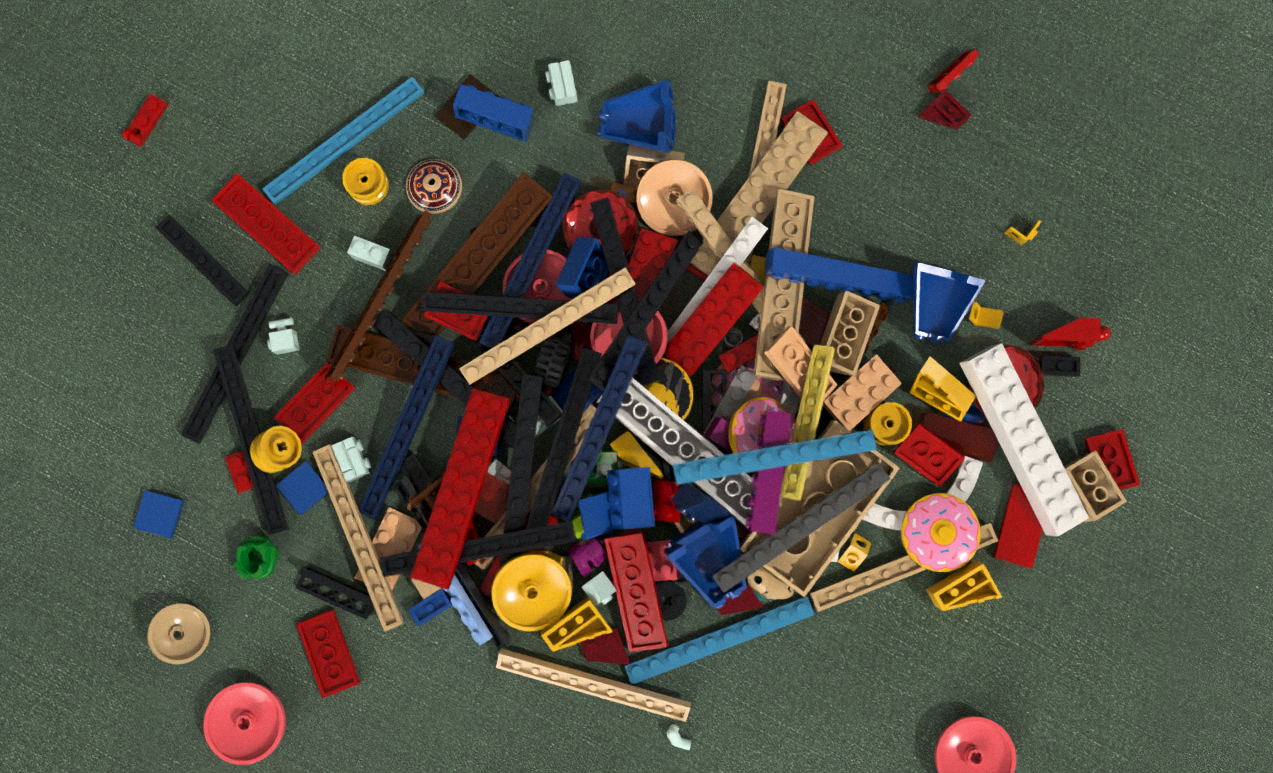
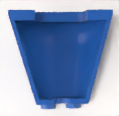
[598,80,676,153]
[913,261,985,344]
[664,515,747,609]

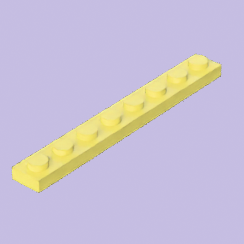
[780,345,835,500]

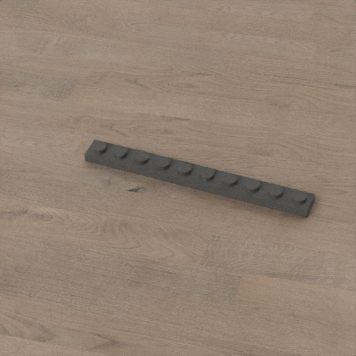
[712,462,891,593]

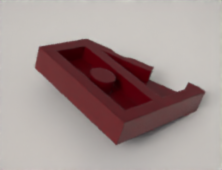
[919,90,972,130]
[571,321,592,361]
[717,583,763,615]
[580,627,630,665]

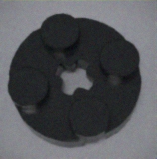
[656,581,687,621]

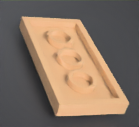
[764,326,837,401]
[822,354,902,431]
[355,507,422,591]

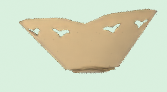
[746,566,794,599]

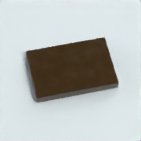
[435,74,499,140]

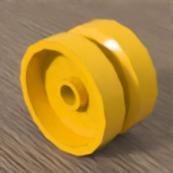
[342,158,389,205]
[863,402,912,446]
[250,426,302,473]

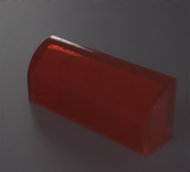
[919,412,999,463]

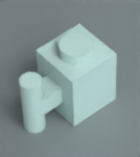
[267,317,300,354]
[582,571,617,606]

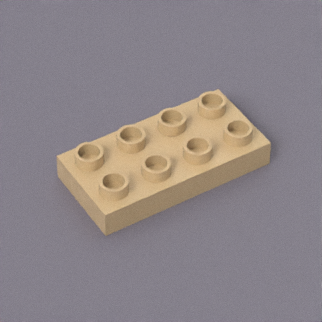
[739,420,900,597]

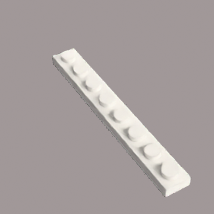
[667,217,768,344]

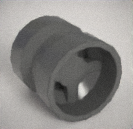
[723,328,743,350]

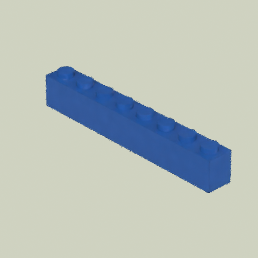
[765,247,913,303]

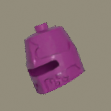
[568,537,607,577]

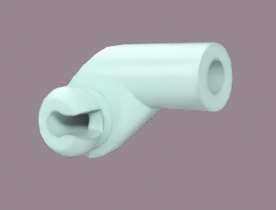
[667,725,692,750]

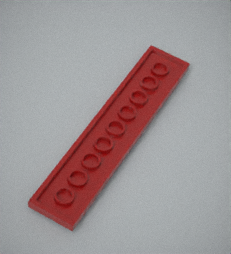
[410,389,511,590]

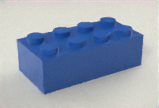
[453,84,534,142]

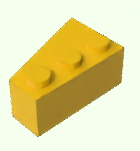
[910,357,976,422]
[926,560,1002,611]
[541,596,613,652]

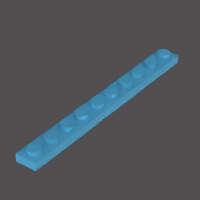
[263,77,425,205]
[673,430,877,485]
[624,596,814,685]

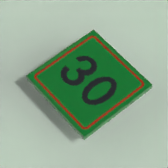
[585,451,618,489]

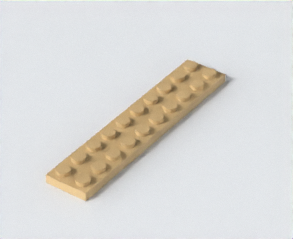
[690,111,828,276]
[753,189,814,382]

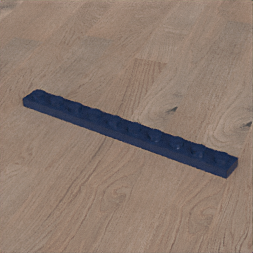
[479,173,582,349]
[552,334,648,522]
[359,335,455,520]

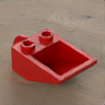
[1030,318,1111,350]

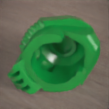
[233,535,279,580]

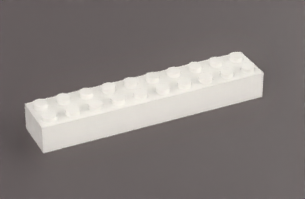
[959,343,1089,536]
[597,379,754,529]

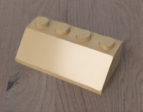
[820,290,880,376]

